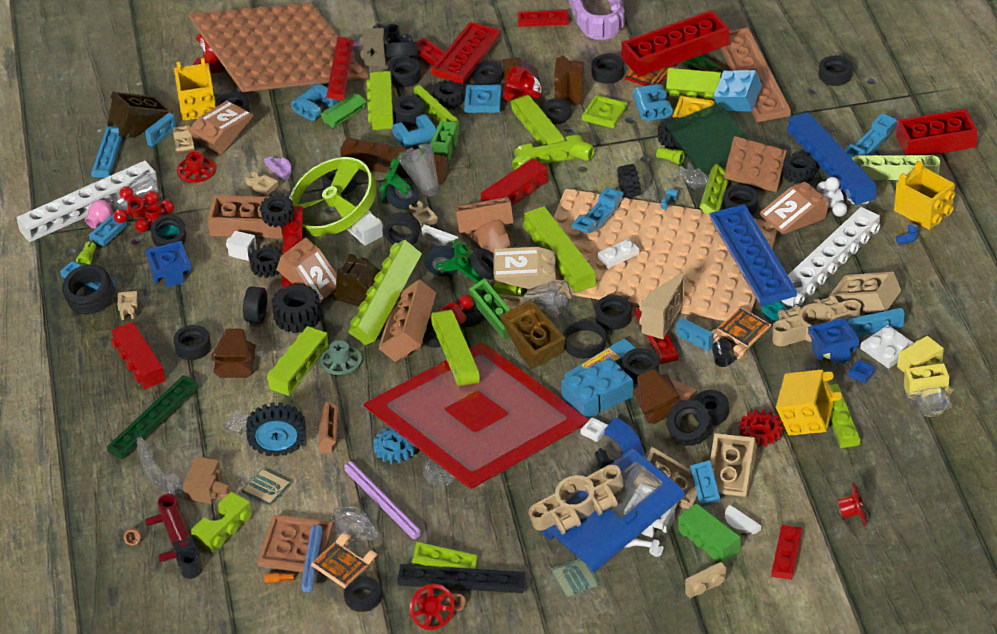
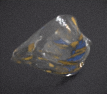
[904,387,955,418]
[329,506,379,540]

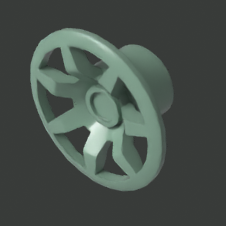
[320,340,362,375]

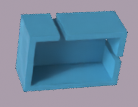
[561,357,633,419]

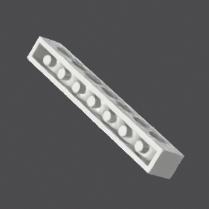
[16,161,158,242]
[780,207,880,309]

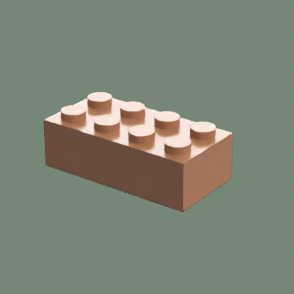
[207,195,284,238]
[378,279,436,362]

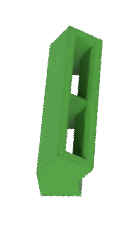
[321,93,367,129]

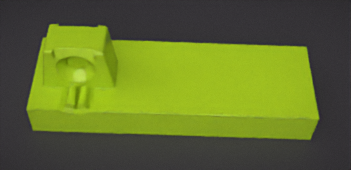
[412,542,477,569]

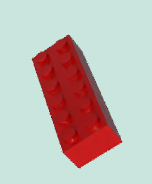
[621,10,729,77]

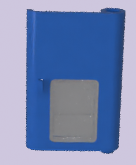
[541,448,685,573]

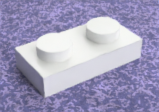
[598,238,639,269]

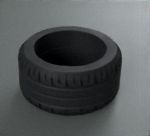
[62,264,114,314]

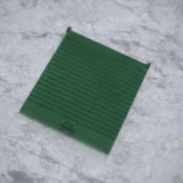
[665,103,749,179]

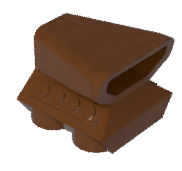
[554,55,585,105]
[211,328,256,378]
[632,369,682,424]

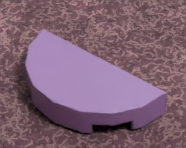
[264,156,292,182]

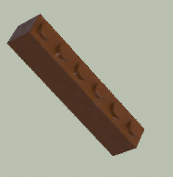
[340,137,448,185]

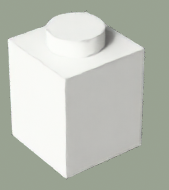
[226,231,257,261]

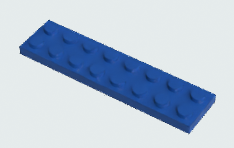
[710,204,797,306]

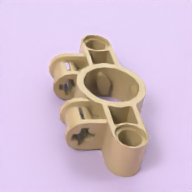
[772,295,861,346]
[528,465,624,535]

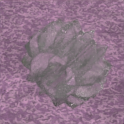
[423,458,456,487]

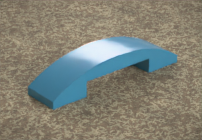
[844,113,897,158]
[571,187,623,233]

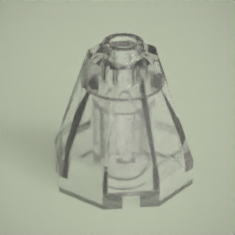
[523,280,572,320]

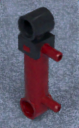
[145,494,202,579]

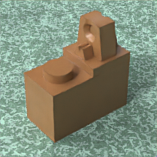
[182,457,230,504]

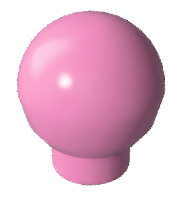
[85,200,114,229]

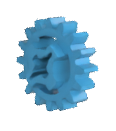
[373,427,417,464]

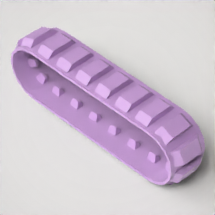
[568,0,625,40]

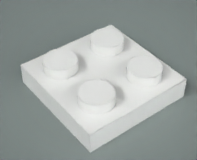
[860,325,914,369]

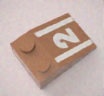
[188,101,253,155]
[760,182,829,234]
[276,238,337,303]

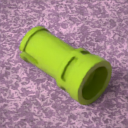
[657,147,685,165]
[76,242,96,266]

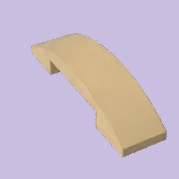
[173,125,194,154]

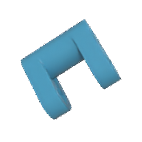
[291,84,339,121]
[632,84,673,121]
[392,114,436,149]

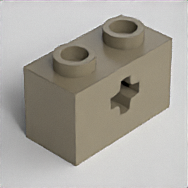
[360,28,386,66]

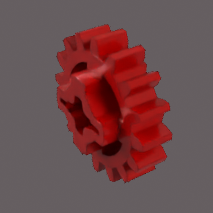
[739,409,783,447]

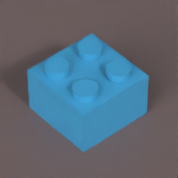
[714,70,762,111]

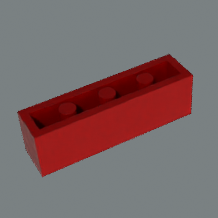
[481,158,548,206]
[110,321,165,390]

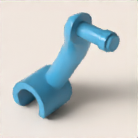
[661,189,679,210]

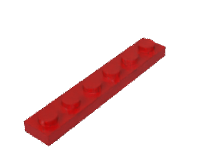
[326,37,354,101]
[282,206,303,289]

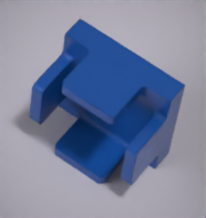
[145,241,191,287]
[808,318,859,365]

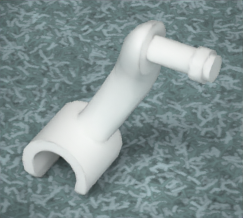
[624,539,664,556]

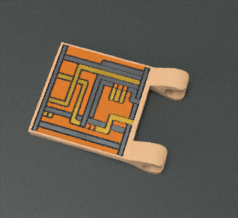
[711,307,771,359]
[311,532,377,588]

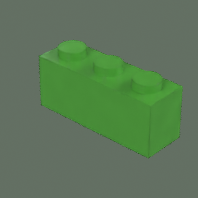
[469,278,510,340]
[678,503,741,564]

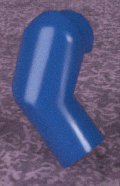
[896,224,919,245]

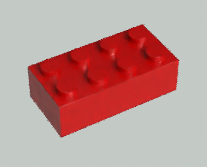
[896,109,978,155]

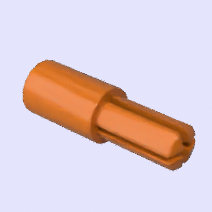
[264,573,294,583]

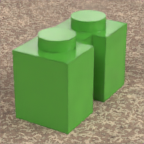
[430,121,458,162]

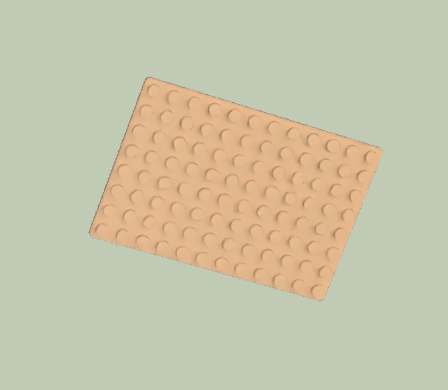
[549,189,778,321]

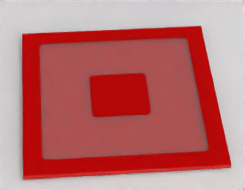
[364,342,589,490]

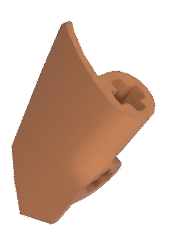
[470,220,512,253]

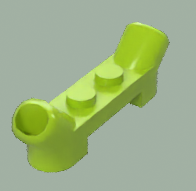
[512,135,594,170]

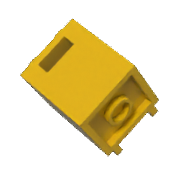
[174,58,215,121]
[894,161,955,230]
[776,369,843,436]

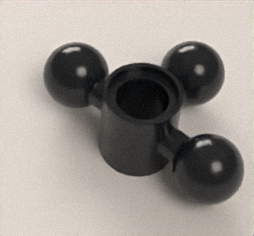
[373,23,413,47]

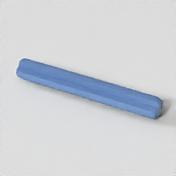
[301,525,322,593]

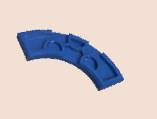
[604,417,643,482]

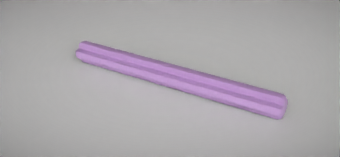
[344,461,421,539]

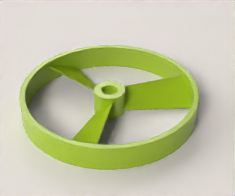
[289,157,377,237]

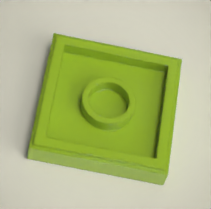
[582,95,628,128]

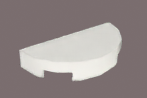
[422,225,458,247]
[725,505,761,535]

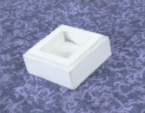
[581,418,608,442]

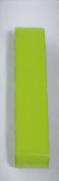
[511,95,565,146]
[431,310,480,387]

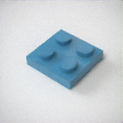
[465,85,502,113]

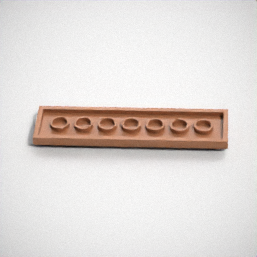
[720,28,791,122]

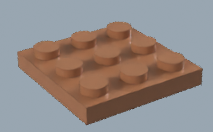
[723,136,786,192]
[257,515,334,574]

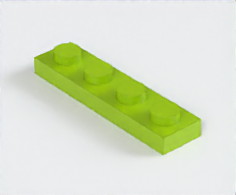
[413,85,459,134]
[699,164,729,215]
[829,384,860,448]

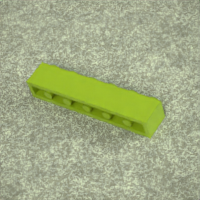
[523,206,596,294]
[348,240,422,345]

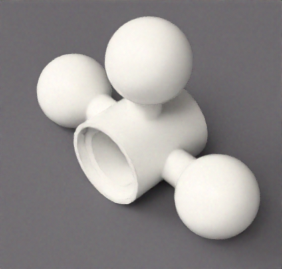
[817,177,847,217]

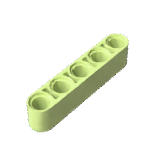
[852,155,940,180]

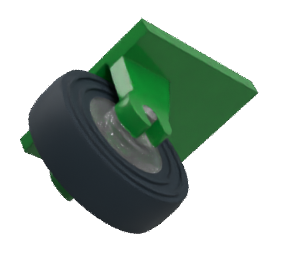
[380,152,419,210]
[425,238,482,284]

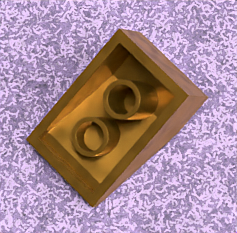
[500,300,566,369]

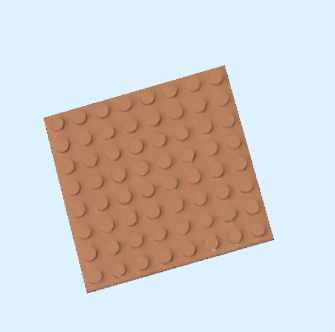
[188,2,368,92]

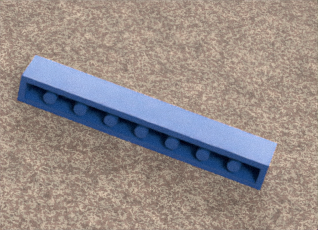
[787,112,876,205]

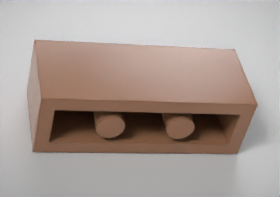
[454,197,514,234]

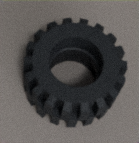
[272,284,321,333]

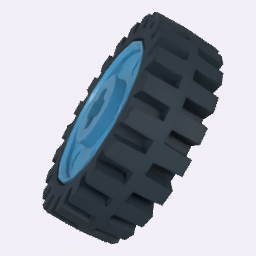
[246,402,306,457]

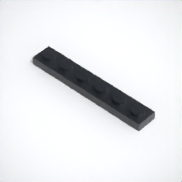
[397,564,526,594]

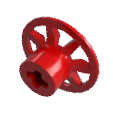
[177,151,216,183]
[838,482,867,526]
[409,584,455,630]

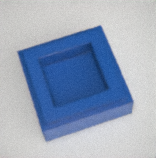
[848,360,876,384]

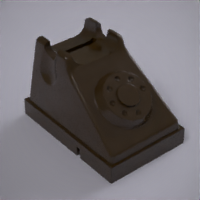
[107,92,173,138]
[333,253,381,307]

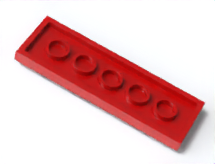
[431,21,501,84]

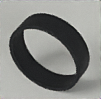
[563,321,606,359]

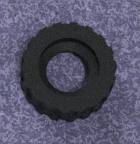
[666,399,713,446]

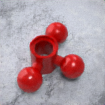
[113,186,159,224]
[134,200,175,233]
[437,294,474,325]

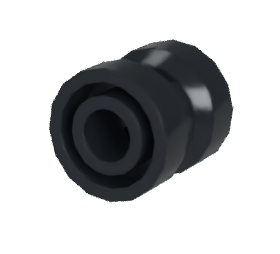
[712,340,734,367]

